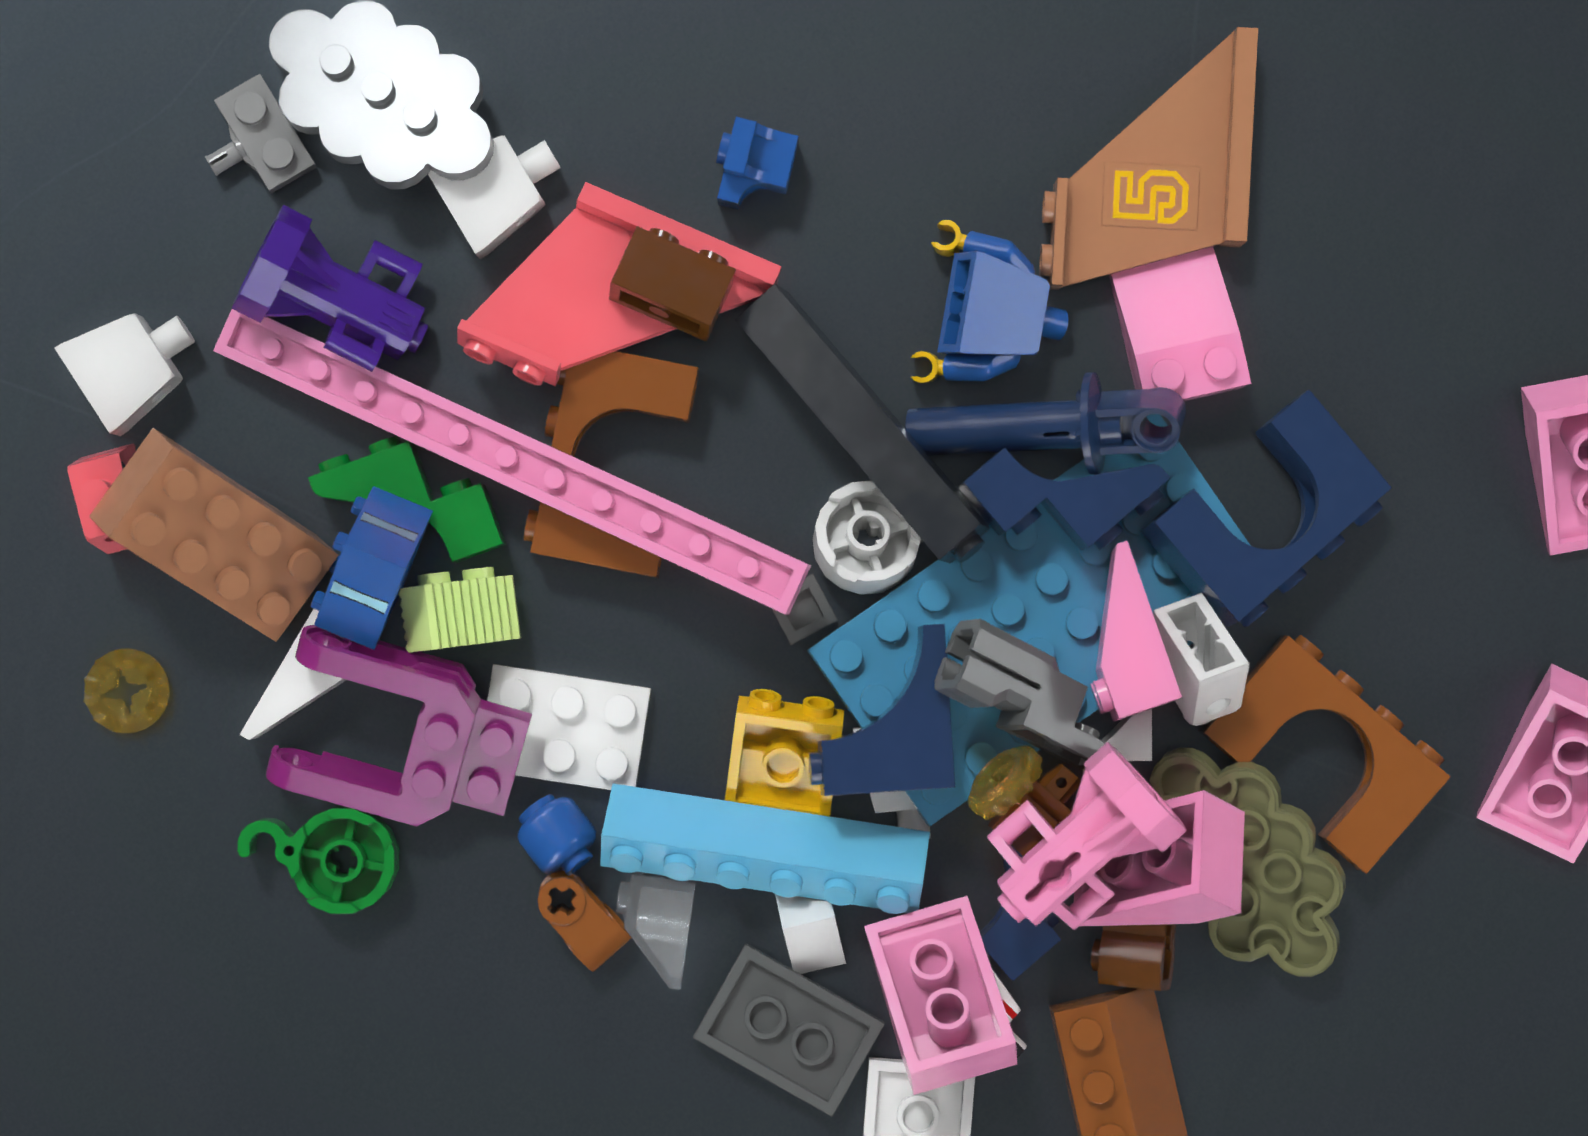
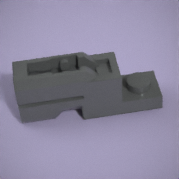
[935,619,1117,770]

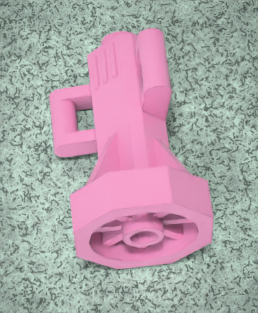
[987,742,1187,930]

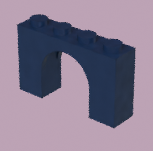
[1140,390,1392,628]

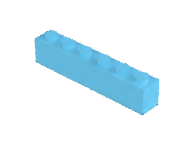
[600,783,930,914]

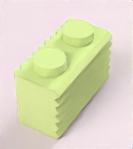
[398,567,521,653]

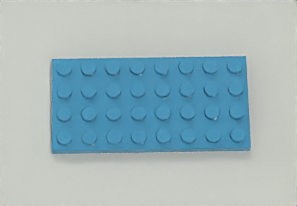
[807,414,1251,826]

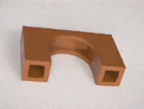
[524,351,700,578]
[1198,635,1451,874]

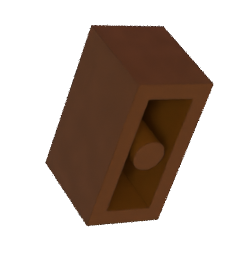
[609,226,736,342]

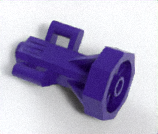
[231,205,428,372]

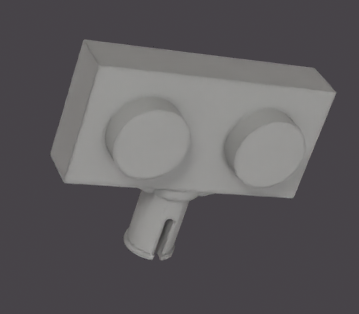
[205,74,316,194]

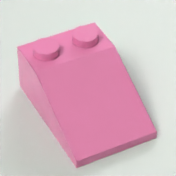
[1109,246,1252,401]
[1521,375,1588,556]
[1090,541,1182,722]
[1477,664,1588,864]
[1074,790,1245,926]
[864,896,1017,1095]

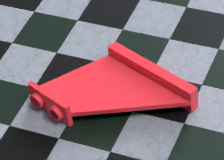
[457,182,782,387]

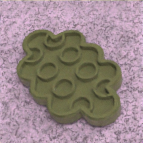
[1150,748,1346,977]

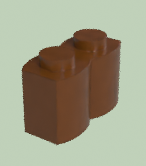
[1091,924,1177,991]

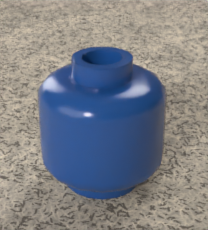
[517,794,596,876]

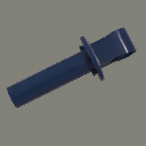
[905,372,1186,475]

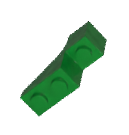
[308,436,507,563]

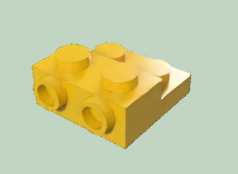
[725,689,844,816]

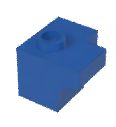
[716,117,799,210]

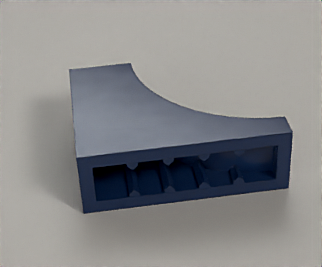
[809,624,955,796]

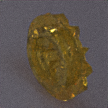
[83,649,169,733]
[968,745,1043,820]

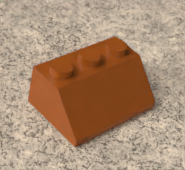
[1049,987,1188,1136]

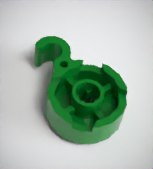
[238,806,399,914]

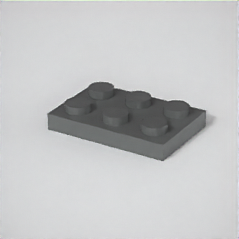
[693,943,885,1117]

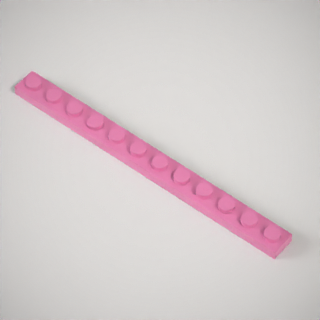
[213,309,811,615]

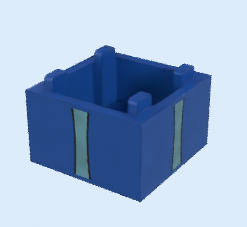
[311,486,433,650]

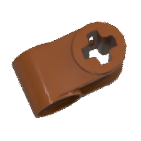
[538,870,634,972]

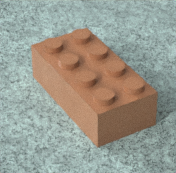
[89,428,339,642]

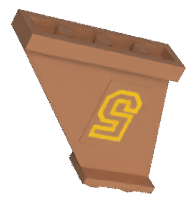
[1039,27,1258,290]

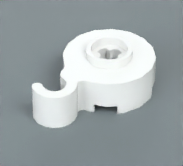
[813,481,968,595]

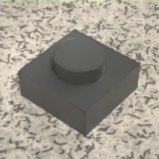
[771,574,838,645]

